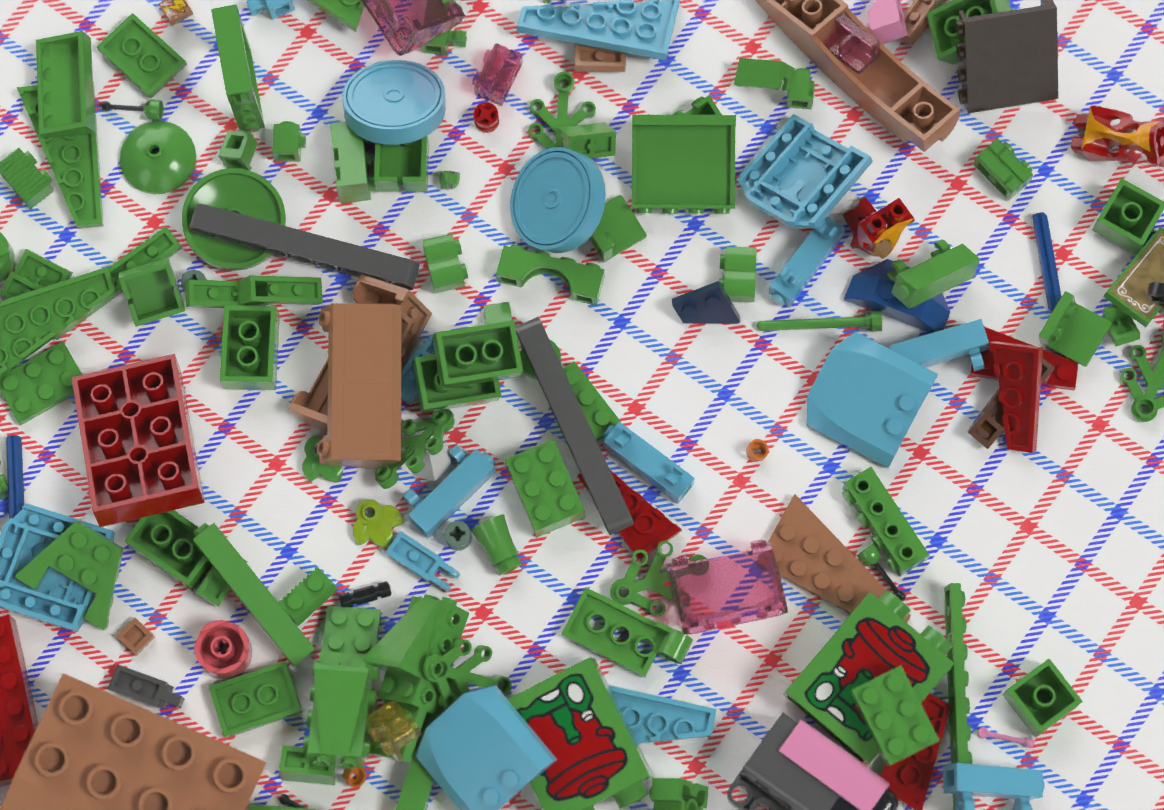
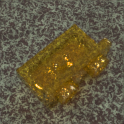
[366,699,422,762]

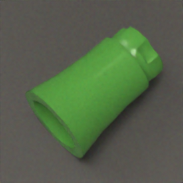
[471,514,522,576]

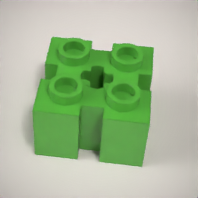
[649,778,709,810]

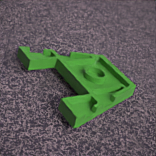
[15,521,124,631]

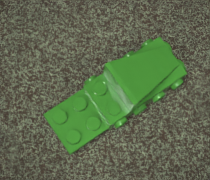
[363,594,470,763]
[303,606,381,769]

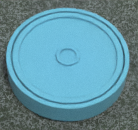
[342,60,446,145]
[510,147,606,253]

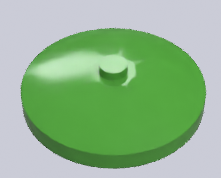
[182,168,286,271]

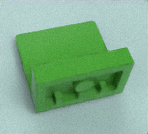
[589,195,647,262]
[1039,291,1112,367]

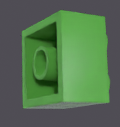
[1092,178,1164,255]
[1002,658,1083,738]

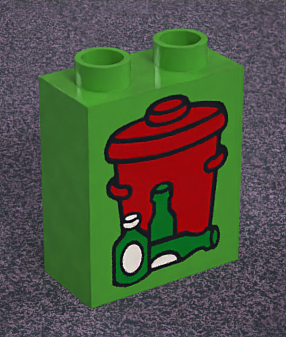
[783,590,954,765]
[507,657,654,810]

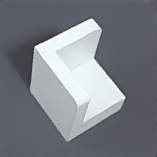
[412,438,452,481]

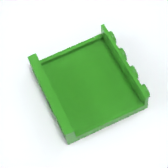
[632,115,736,214]

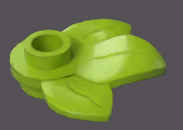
[352,499,405,548]

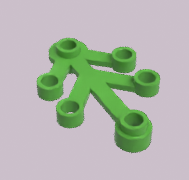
[528,71,596,149]
[1120,333,1164,422]
[375,409,455,489]
[610,541,709,617]
[423,639,512,709]

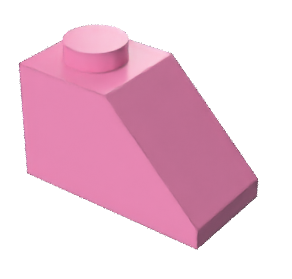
[866,0,908,44]

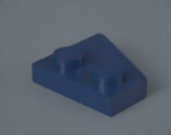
[672,281,740,324]

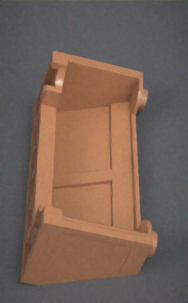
[288,274,432,433]
[317,303,402,469]

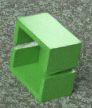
[374,136,429,192]
[119,257,186,327]

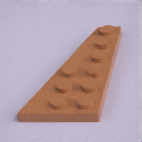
[756,494,911,623]

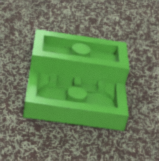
[0,249,73,299]

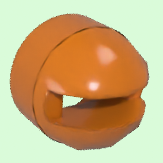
[746,439,769,462]
[342,768,366,788]

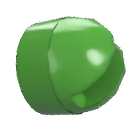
[439,170,460,190]

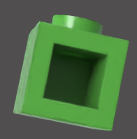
[272,121,306,162]

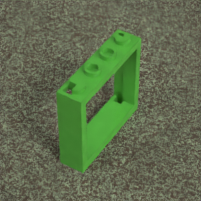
[211,4,265,133]

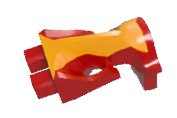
[1070,105,1164,167]
[842,196,915,259]

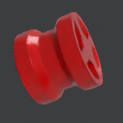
[473,102,499,133]

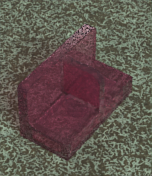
[823,13,880,74]

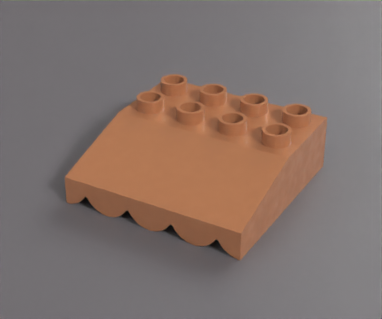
[0,673,267,810]

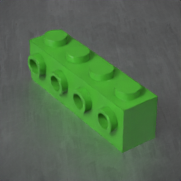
[842,467,930,577]

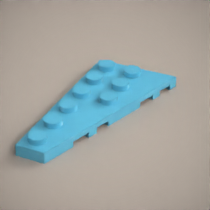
[517,0,680,60]
[609,685,717,744]

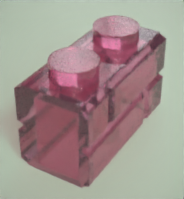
[472,43,523,106]

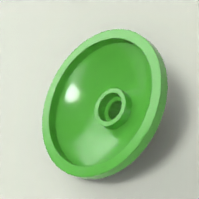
[119,121,197,194]

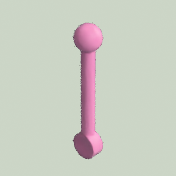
[978,727,1034,748]

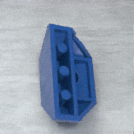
[844,259,950,333]

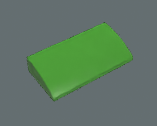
[36,31,95,137]

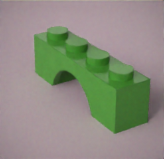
[496,245,605,306]

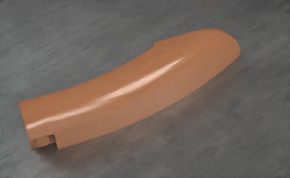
[755,0,960,152]

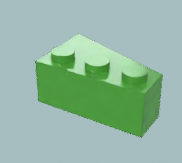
[330,121,375,204]

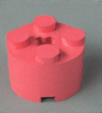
[194,620,252,679]

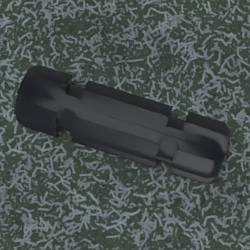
[339,581,392,607]

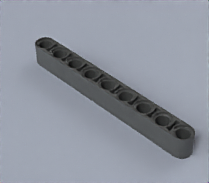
[189,204,420,290]
[515,317,634,535]

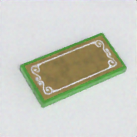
[1103,226,1164,328]

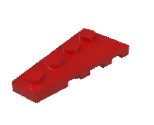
[970,327,1078,391]
[989,341,1043,453]
[577,470,682,561]
[879,693,951,810]

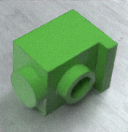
[786,68,815,110]
[218,130,258,171]

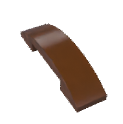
[967,357,1055,449]

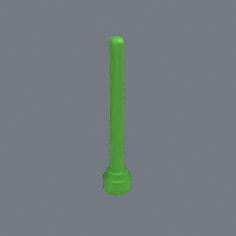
[756,311,882,332]

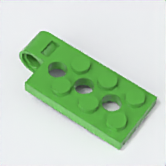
[561,587,693,678]

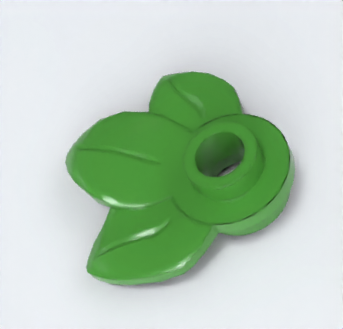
[302,436,343,483]

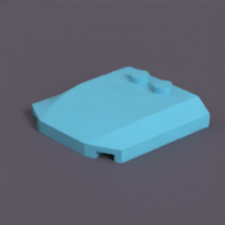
[737,114,873,228]
[807,332,938,468]
[0,503,115,633]
[416,685,557,810]

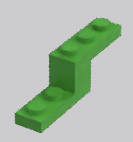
[185,275,323,308]

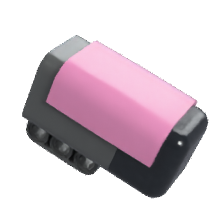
[727,712,898,810]

